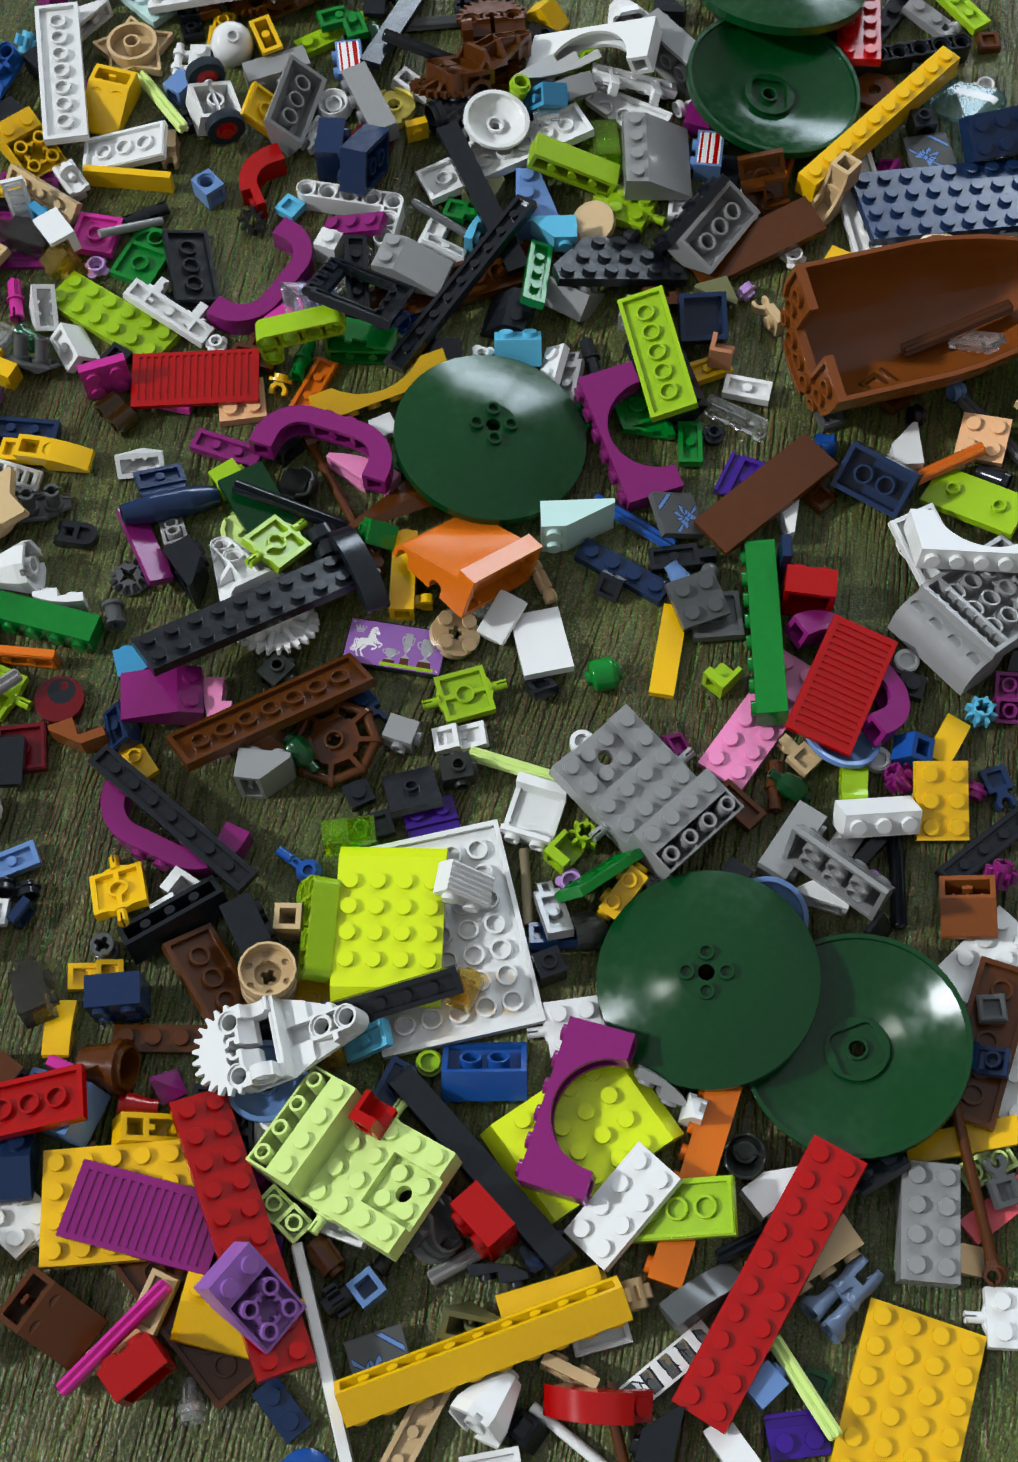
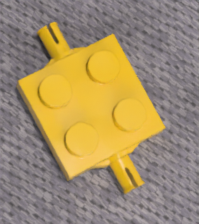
[89,854,150,927]

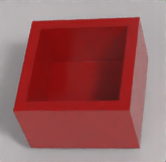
[780,564,839,616]
[450,1180,519,1263]
[95,1332,179,1407]

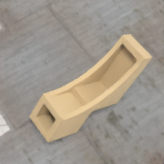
[811,150,862,226]

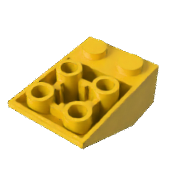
[86,63,142,135]
[0,106,67,178]

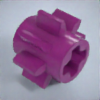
[882,762,913,794]
[983,858,1018,891]

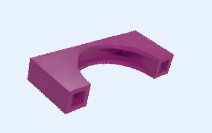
[574,361,684,512]
[515,1016,638,1206]

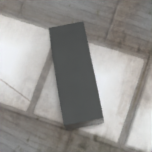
[659,1262,739,1336]

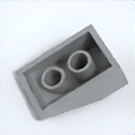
[371,233,454,297]

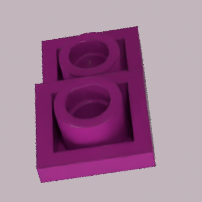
[993,671,1018,724]

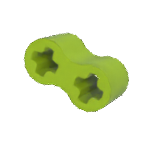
[839,766,869,800]

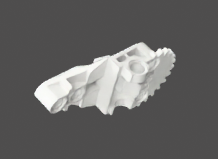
[210,536,320,656]
[192,995,369,1097]

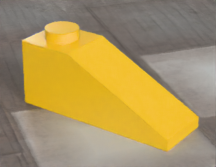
[111,1111,179,1145]

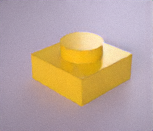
[404,116,429,143]

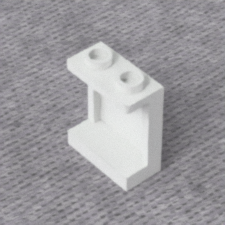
[500,772,569,852]

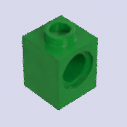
[357,517,399,551]

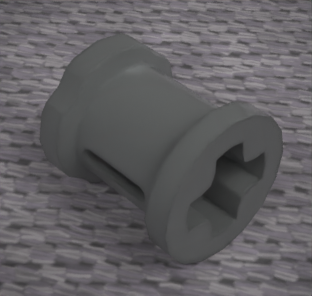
[101,598,127,631]
[90,932,120,959]

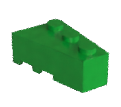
[323,317,399,365]

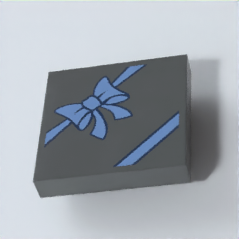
[901,131,957,168]
[648,491,705,539]
[344,1323,409,1374]

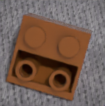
[939,874,998,940]

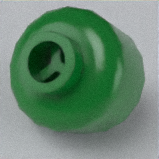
[584,656,623,692]

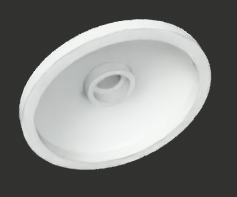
[463,89,530,150]

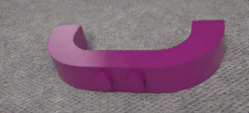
[206,217,315,335]
[249,405,394,495]
[783,610,910,748]
[100,780,254,878]

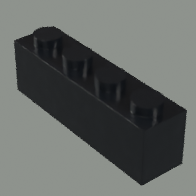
[116,874,228,965]

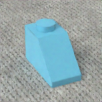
[531,215,577,253]

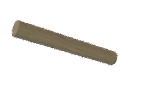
[519,848,534,927]

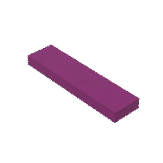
[116,508,174,587]

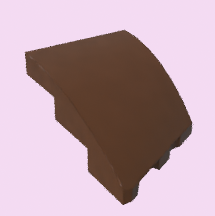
[737,147,790,215]

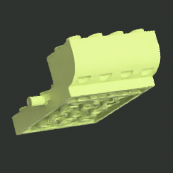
[245,1065,463,1262]

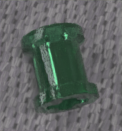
[12,323,41,353]

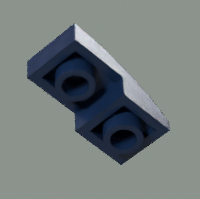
[971,1041,1012,1080]

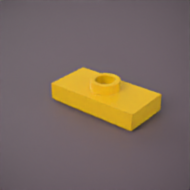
[118,743,161,780]

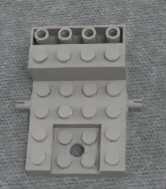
[887,534,1018,696]
[548,704,745,880]

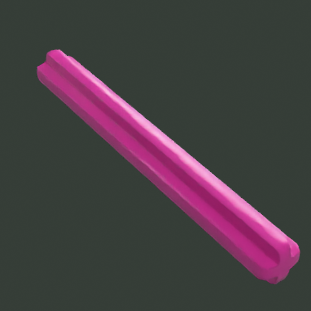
[56,1279,172,1396]

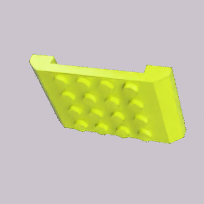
[330,846,448,1008]
[480,1062,684,1226]

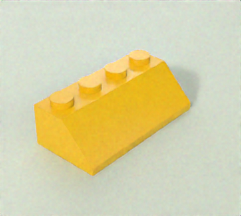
[170,1271,304,1360]

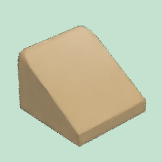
[961,1243,984,1278]

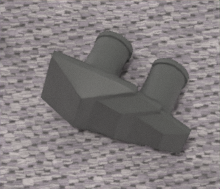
[2,332,63,374]
[16,483,72,523]

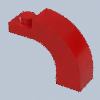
[239,143,287,219]
[543,1383,653,1426]

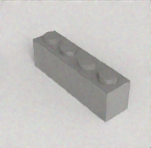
[340,61,400,142]

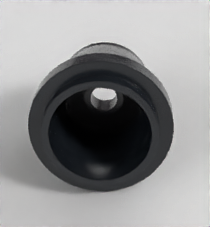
[424,96,469,138]

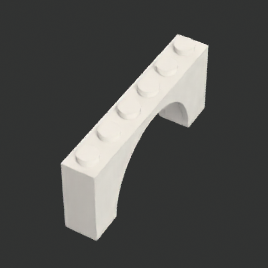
[526,16,662,87]
[903,509,1018,573]

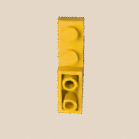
[0,434,96,473]

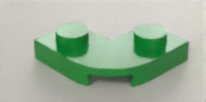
[316,5,370,40]

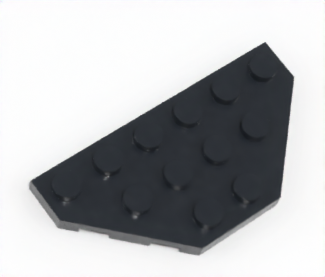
[552,236,689,287]

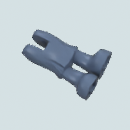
[798,1254,884,1345]

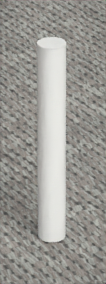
[528,1401,607,1462]

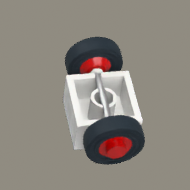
[185,56,246,145]

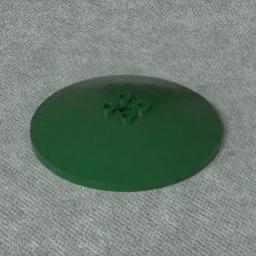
[700,0,865,36]
[686,18,861,159]
[393,355,587,525]
[596,870,821,1092]
[749,933,974,1161]

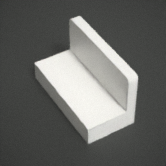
[32,207,82,252]
[50,322,100,373]

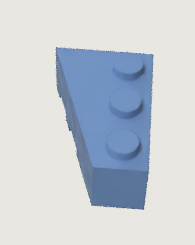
[516,168,558,240]

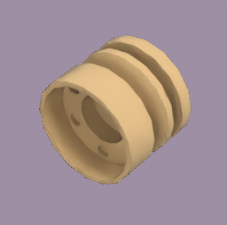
[237,941,298,1004]

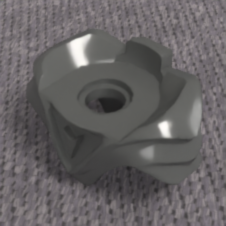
[399,1190,464,1265]

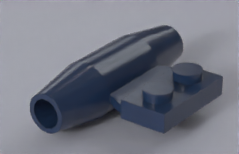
[119,463,220,524]

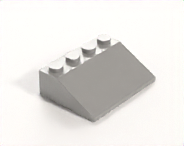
[621,112,692,200]
[782,824,895,921]

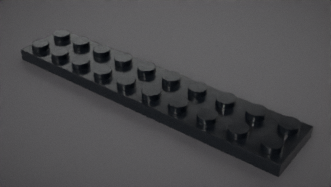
[131,553,382,677]

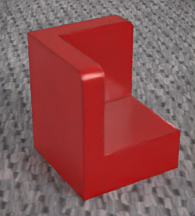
[348,1089,398,1141]

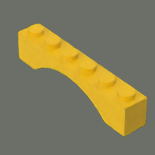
[307,348,447,417]

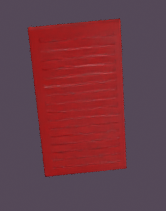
[130,348,260,409]
[784,614,898,758]

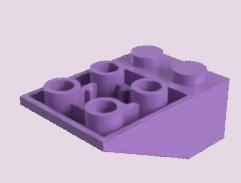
[193,1241,307,1354]

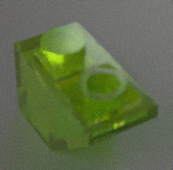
[321,815,377,857]

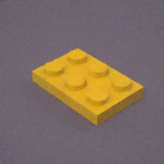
[913,761,970,841]

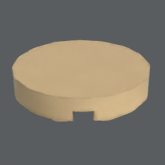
[573,200,616,239]

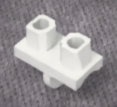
[52,159,91,201]

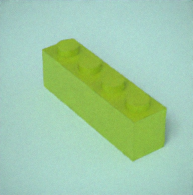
[526,133,620,197]

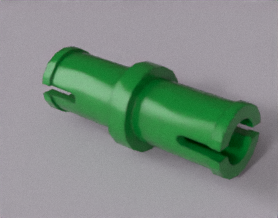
[289,341,316,382]

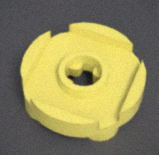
[381,87,416,129]

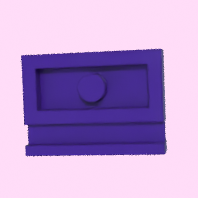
[714,451,765,496]
[403,794,460,838]
[762,1409,832,1462]

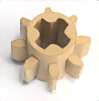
[621,1277,654,1313]

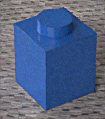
[890,731,935,768]

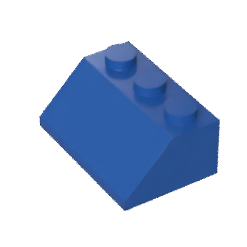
[441,1042,527,1103]

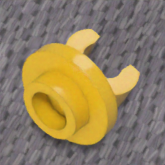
[269,373,292,397]

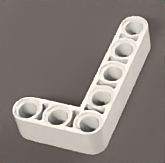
[296,179,405,253]

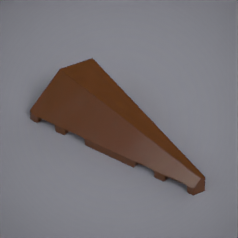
[347,479,434,531]

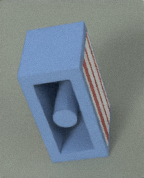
[331,39,362,90]
[690,130,724,181]

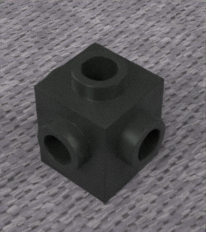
[256,652,298,689]
[438,751,479,791]

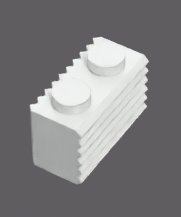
[433,859,495,913]

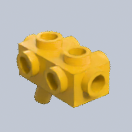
[597,861,651,922]

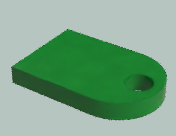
[109,227,167,286]

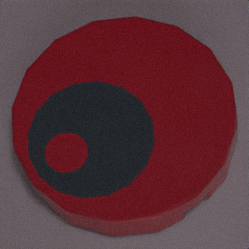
[34,676,86,724]

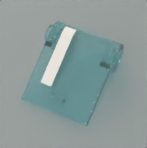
[922,79,1007,131]

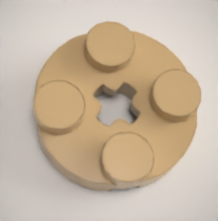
[429,609,480,660]

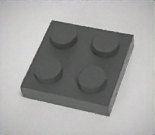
[664,567,731,632]

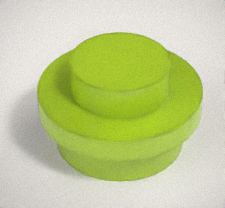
[415,1049,442,1078]

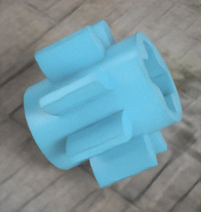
[14,29,37,53]
[964,696,998,728]

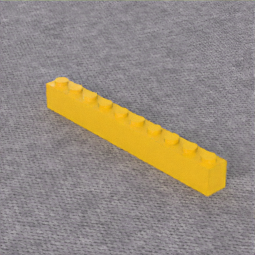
[795,46,961,203]
[333,1275,633,1428]

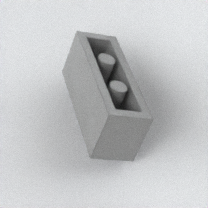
[241,45,312,92]
[755,800,827,883]

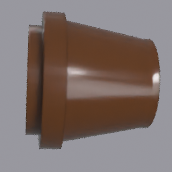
[75,1038,141,1096]

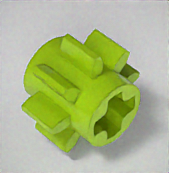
[569,818,601,853]

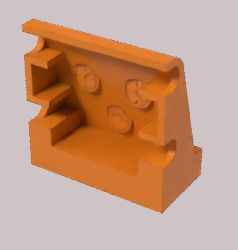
[393,517,543,618]

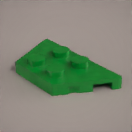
[613,384,676,440]

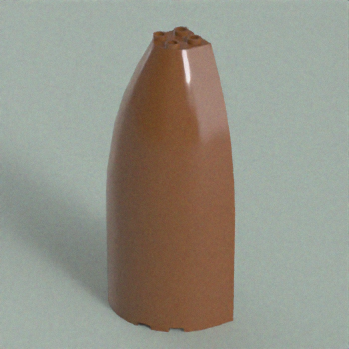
[780,234,1018,416]

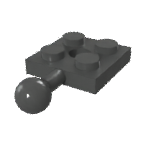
[692,563,745,643]

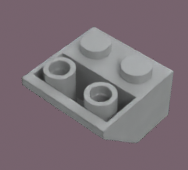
[544,276,605,322]
[233,746,297,799]

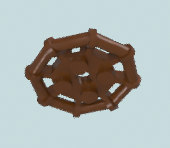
[294,700,383,788]

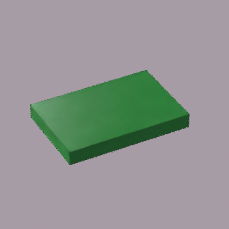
[554,848,644,903]

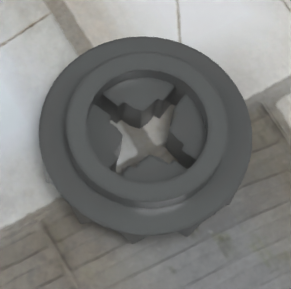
[110,559,148,596]

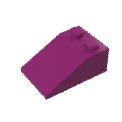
[120,665,204,725]

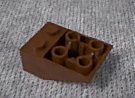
[0,1265,109,1371]

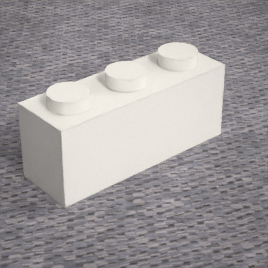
[832,796,923,839]

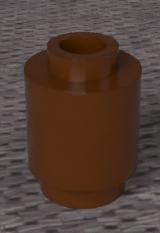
[305,1234,347,1280]

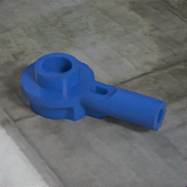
[275,846,322,882]

